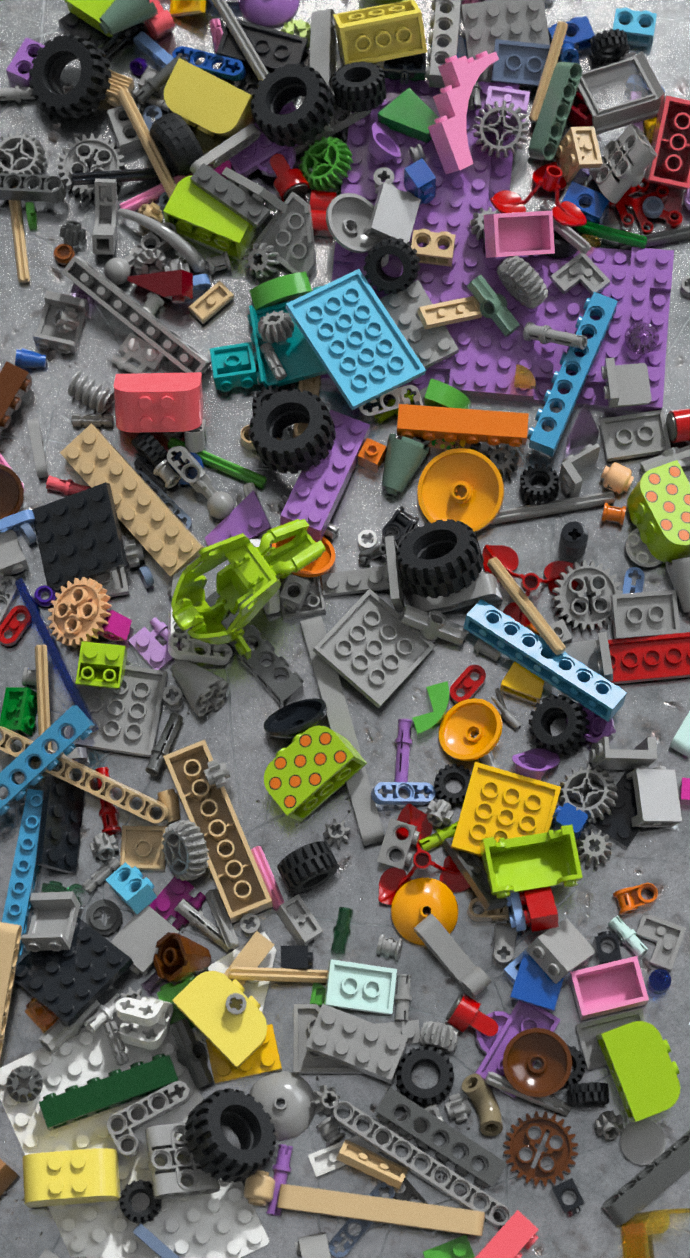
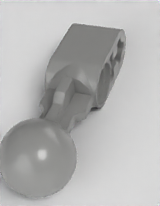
[104,222,176,285]
[167,446,235,519]

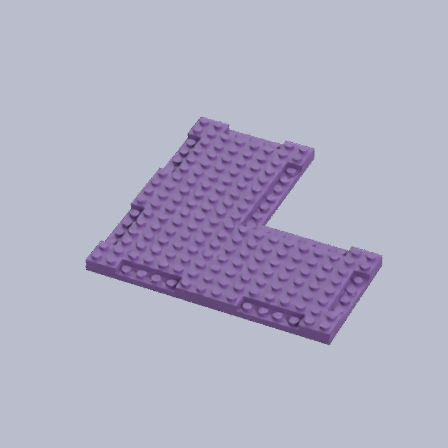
[321,78,674,412]

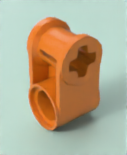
[613,883,658,916]

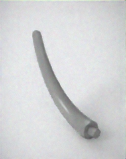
[117,208,208,274]

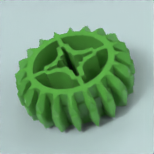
[298,136,353,192]

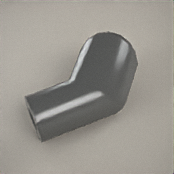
[358,543,386,566]

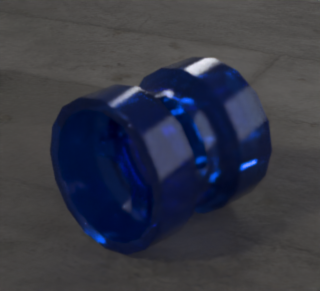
[647,969,672,995]

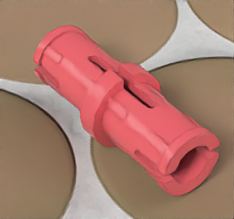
[46,475,91,496]

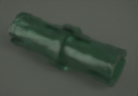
[331,907,353,955]

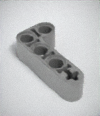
[412,573,503,613]
[413,913,492,997]
[107,1081,190,1158]

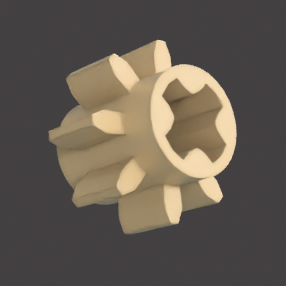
[138,202,163,229]

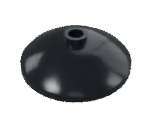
[264,698,328,738]

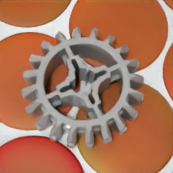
[473,101,529,158]
[0,131,46,186]
[497,255,548,309]
[558,765,618,824]
[162,820,209,881]

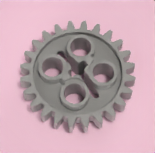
[57,133,126,199]
[552,560,623,631]

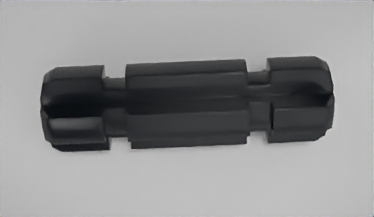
[134,456,167,490]

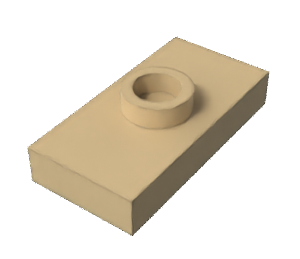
[188,281,234,324]

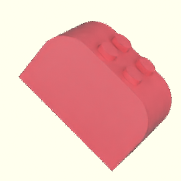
[644,96,690,190]
[114,372,203,433]

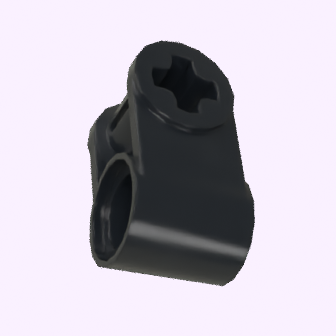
[381,506,419,546]

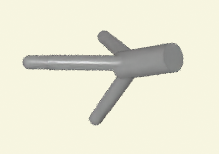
[491,688,521,730]

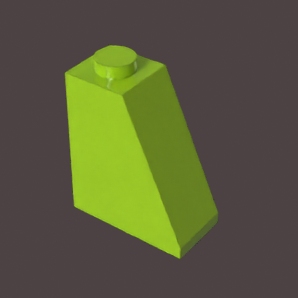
[64,0,114,37]

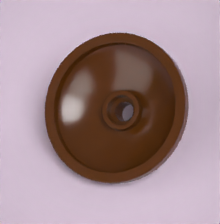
[0,464,24,519]
[503,1028,572,1098]

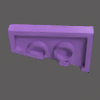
[205,490,272,552]

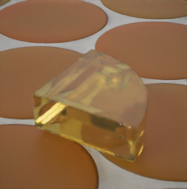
[581,234,601,247]
[514,364,536,389]

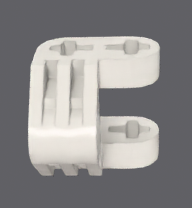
[116,997,173,1050]

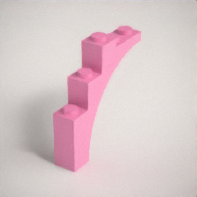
[428,51,499,174]

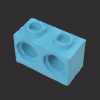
[613,8,657,45]
[105,862,157,914]

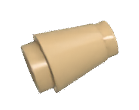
[156,788,181,823]

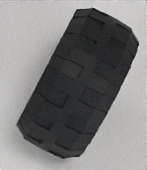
[150,113,204,176]

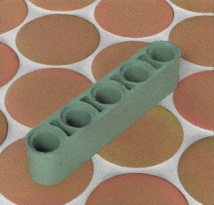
[528,62,582,161]

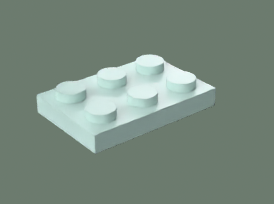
[324,959,397,1015]

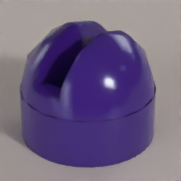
[129,57,148,76]

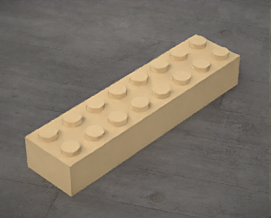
[60,424,204,578]
[163,739,273,923]

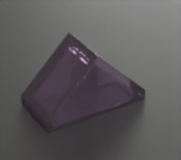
[565,404,599,449]

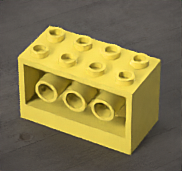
[333,0,427,65]

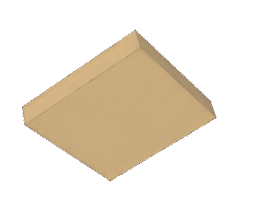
[120,825,167,872]

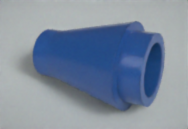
[15,348,46,369]

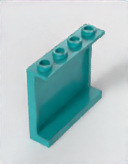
[248,286,328,389]

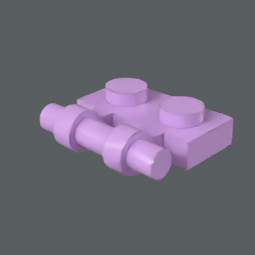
[485,86,530,127]
[128,617,181,670]

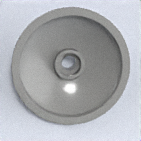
[326,193,379,253]
[249,1071,316,1140]

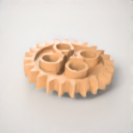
[47,577,112,648]

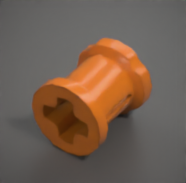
[601,503,626,525]

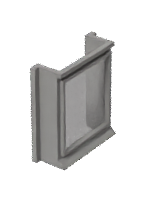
[577,51,665,135]

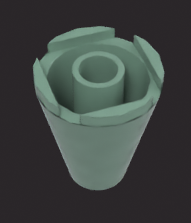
[99,0,158,35]
[382,433,430,496]

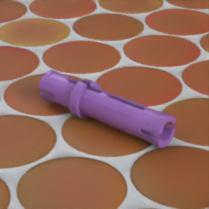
[394,719,413,782]
[266,1144,293,1216]

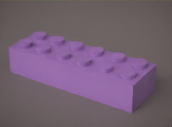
[280,409,370,542]

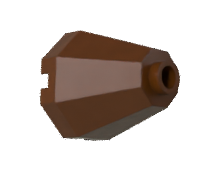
[153,932,211,982]

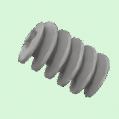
[68,371,114,414]

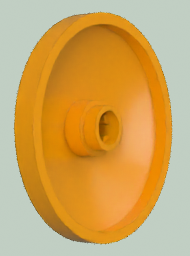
[417,448,504,533]

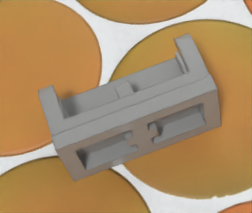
[277,894,323,946]

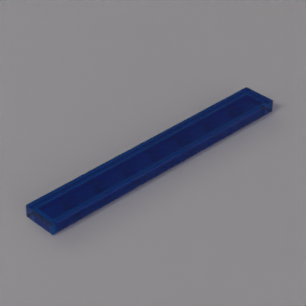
[15,578,99,733]

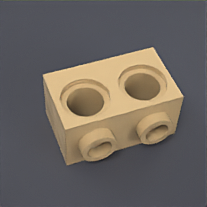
[411,229,456,267]

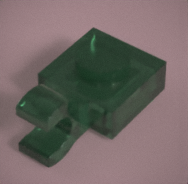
[41,881,83,902]

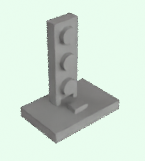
[321,536,404,612]

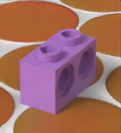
[6,37,45,87]

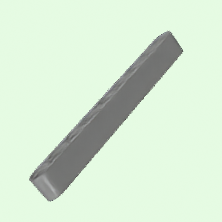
[332,1101,510,1227]

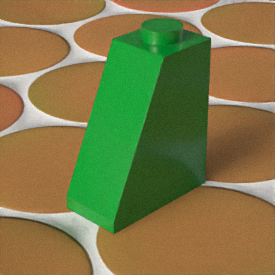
[378,88,439,143]

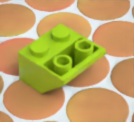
[75,641,128,689]

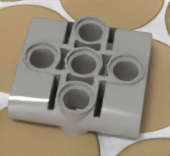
[590,124,657,204]
[145,1122,220,1199]

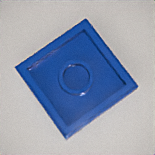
[510,953,564,1012]

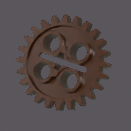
[503,1111,578,1187]

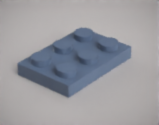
[491,39,551,87]

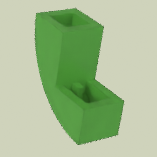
[250,272,312,310]
[424,378,471,409]
[412,681,449,740]

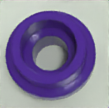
[34,585,56,607]

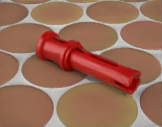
[95,767,122,836]

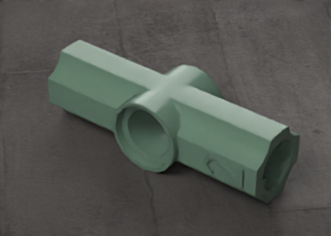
[467,275,520,337]

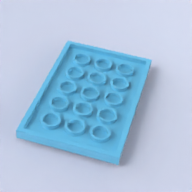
[285,269,426,410]

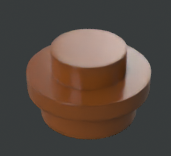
[53,244,75,265]

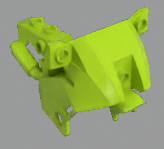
[171,519,326,660]

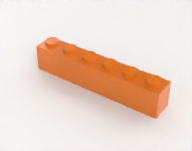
[397,404,529,447]

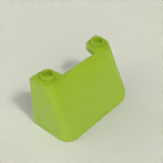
[480,825,583,899]

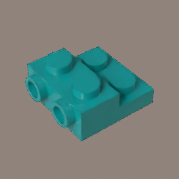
[210,342,258,392]

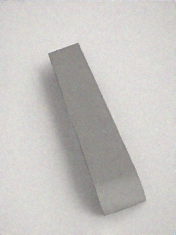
[310,8,336,132]

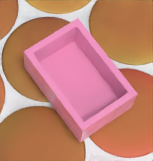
[484,211,555,258]
[569,956,649,1020]

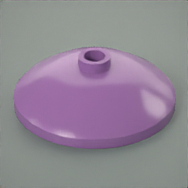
[238,0,300,28]

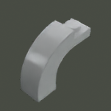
[92,179,118,255]

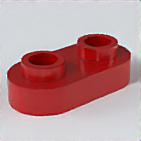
[0,605,32,646]
[450,665,486,704]

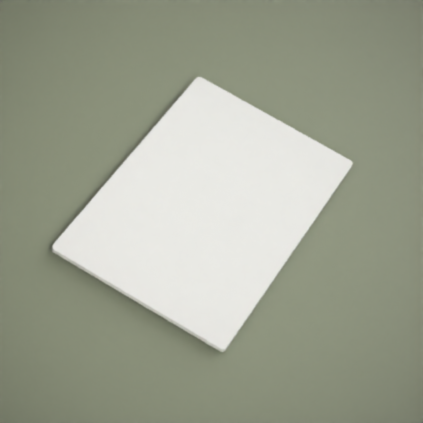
[0,996,269,1258]

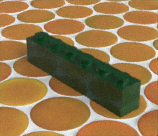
[39,1053,179,1131]

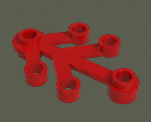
[609,178,683,235]

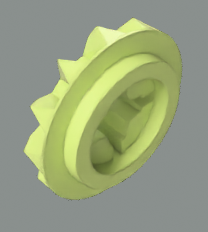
[281,18,311,47]

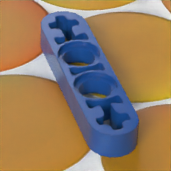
[172,46,246,81]

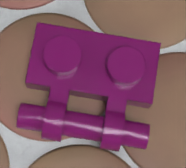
[149,876,206,930]

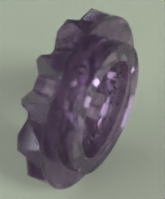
[625,321,659,354]

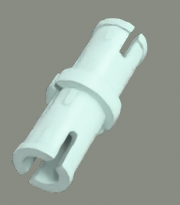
[608,915,648,959]

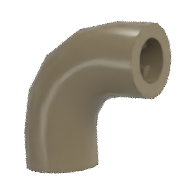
[462,1073,503,1136]

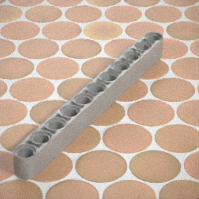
[300,616,385,846]

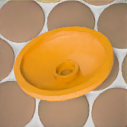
[439,698,502,761]
[391,878,458,946]

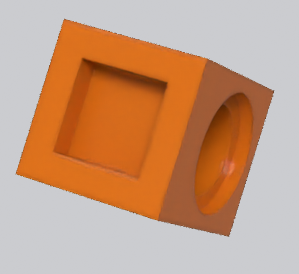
[358,438,387,473]

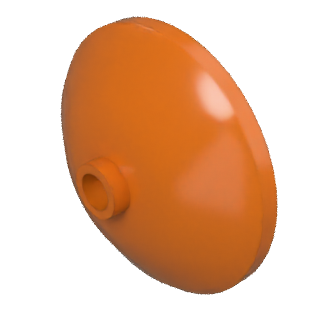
[271,535,335,577]

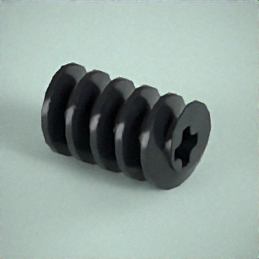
[559,521,588,561]

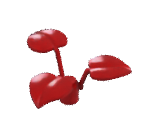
[490,162,587,227]
[482,545,578,627]
[378,804,470,905]

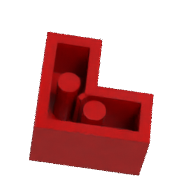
[519,887,559,932]

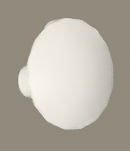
[625,528,662,567]

